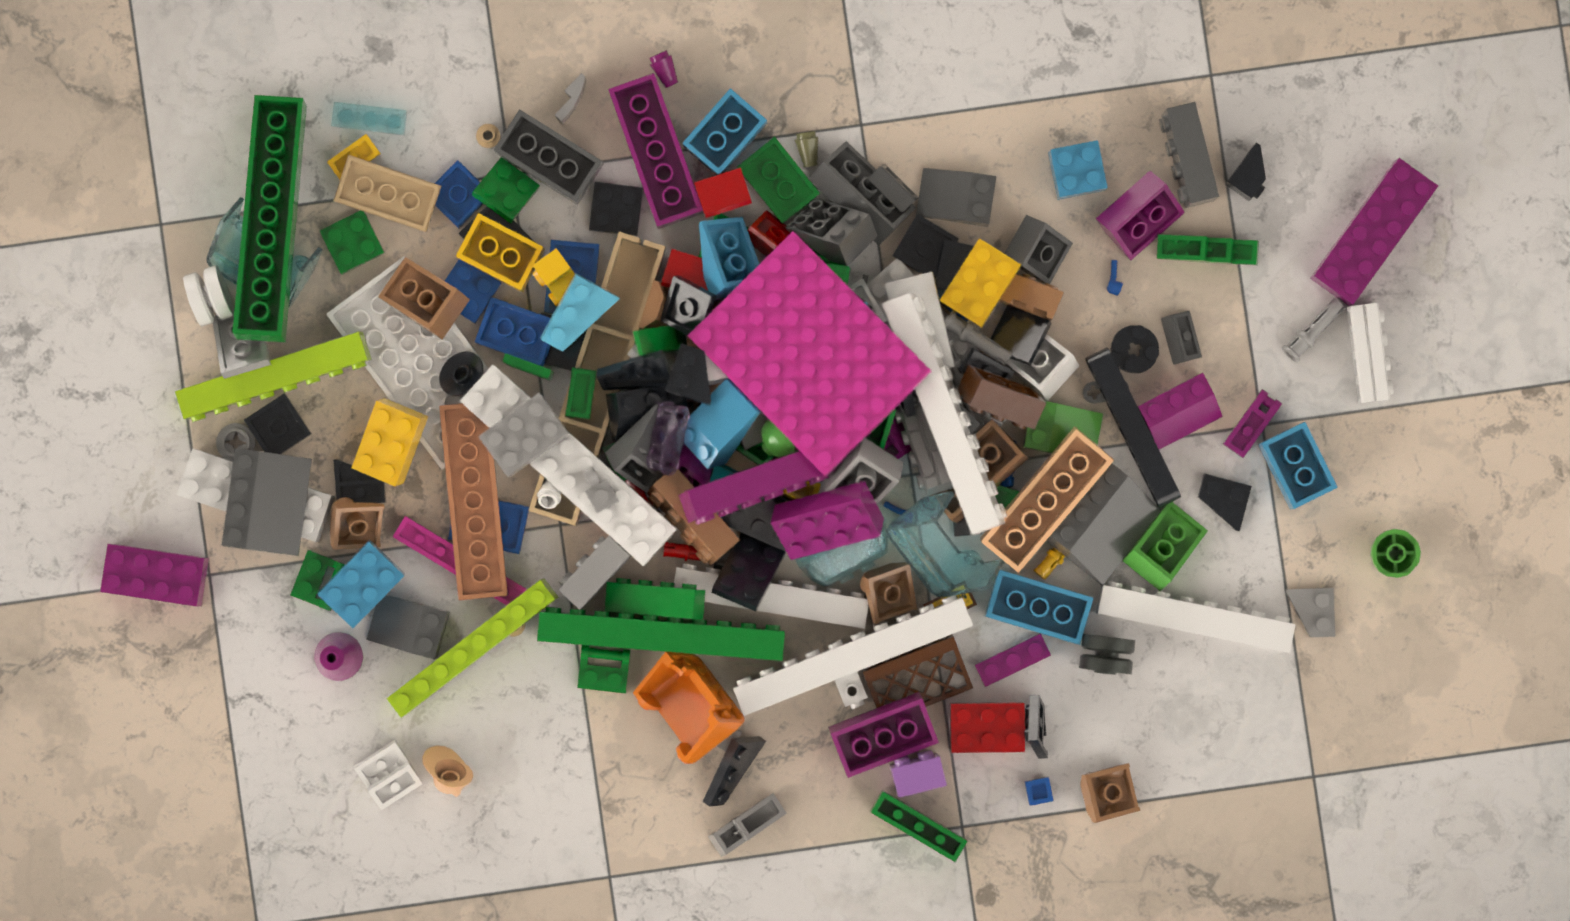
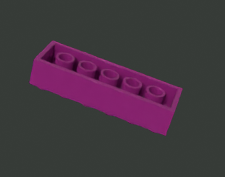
[608,73,704,229]
[1310,158,1438,306]
[678,451,835,525]

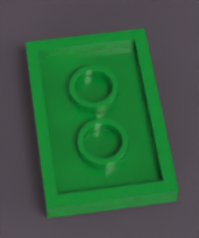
[737,137,820,224]

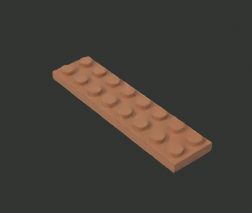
[439,403,508,600]

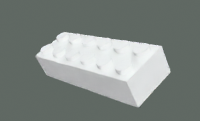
[177,449,335,542]

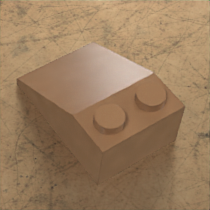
[378,257,470,340]

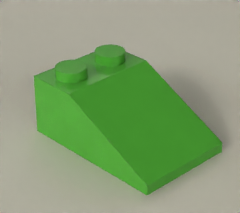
[1022,401,1103,453]
[1122,502,1208,591]

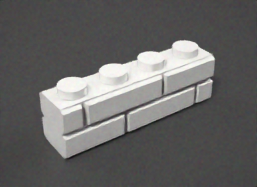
[1346,303,1394,404]

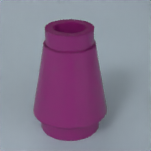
[649,50,678,88]

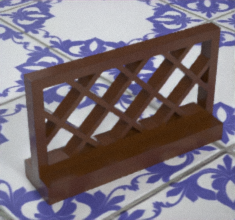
[862,634,973,708]

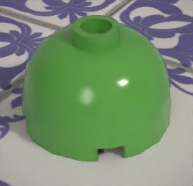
[761,418,800,459]
[1370,529,1421,578]

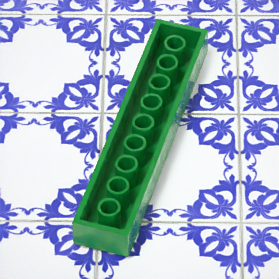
[232,95,307,342]
[537,607,785,661]

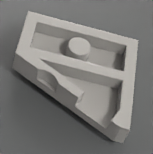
[1285,588,1335,637]

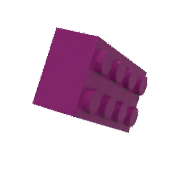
[771,481,884,560]
[100,544,209,607]
[828,692,939,778]

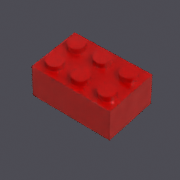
[950,702,1025,753]

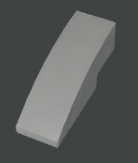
[708,793,787,857]

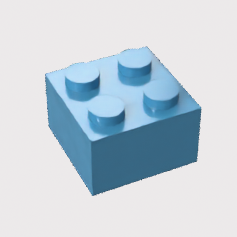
[1048,140,1108,200]

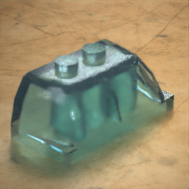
[795,512,889,587]

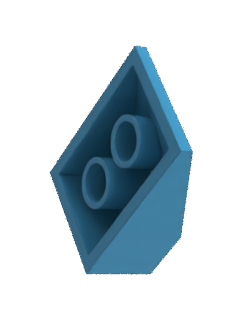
[699,217,759,299]
[677,378,761,469]

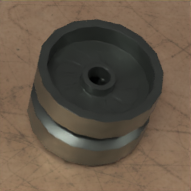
[1079,634,1136,675]

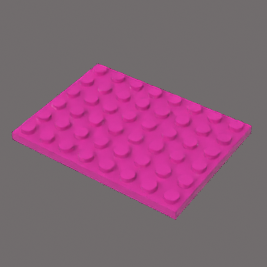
[688,231,932,476]

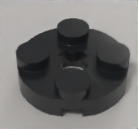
[1110,325,1159,374]

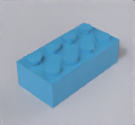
[984,570,1094,645]

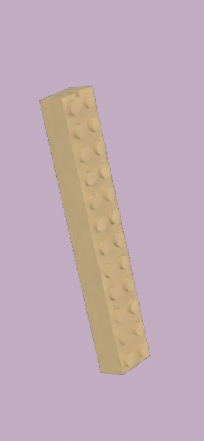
[528,232,666,526]

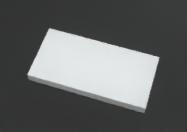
[885,272,955,368]

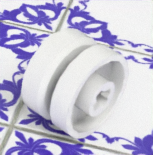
[183,265,234,327]

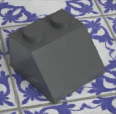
[1004,215,1073,284]

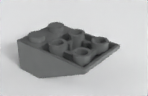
[786,197,877,266]
[605,403,684,492]

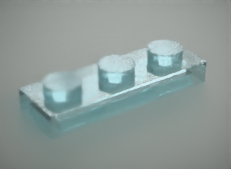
[331,102,407,135]

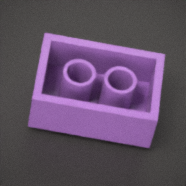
[890,750,947,798]

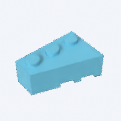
[540,273,620,352]

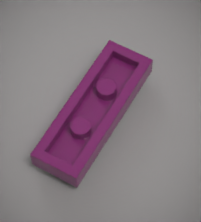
[975,633,1051,687]

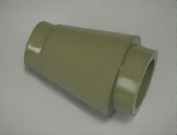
[795,131,818,167]

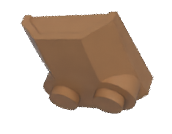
[638,280,670,330]
[330,497,385,550]
[860,562,917,624]
[1080,763,1141,823]

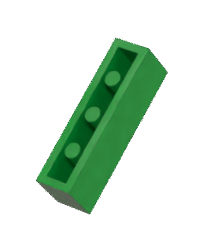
[605,578,706,620]
[870,790,968,862]

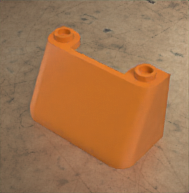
[633,652,745,764]

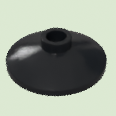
[439,351,483,396]

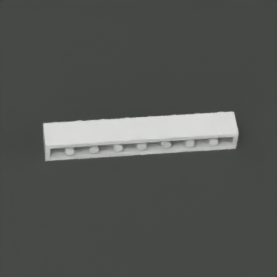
[674,563,869,629]
[1096,581,1296,653]

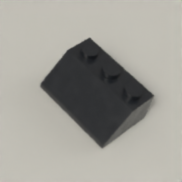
[605,386,687,443]

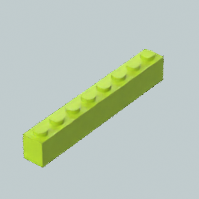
[175,332,372,422]
[386,578,559,718]

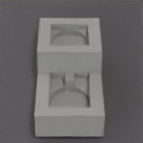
[555,73,586,124]

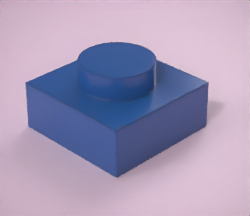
[1024,777,1054,806]

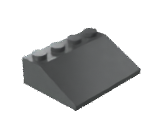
[221,448,312,556]
[1046,463,1161,586]

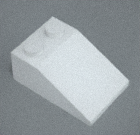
[1005,334,1079,401]

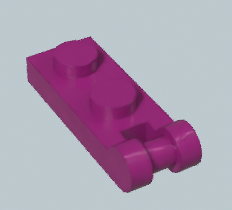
[1223,389,1282,458]

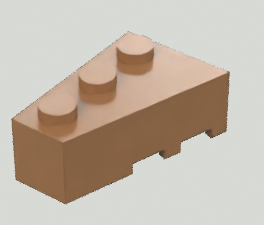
[999,274,1064,321]

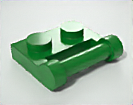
[290,550,345,611]
[577,645,631,694]

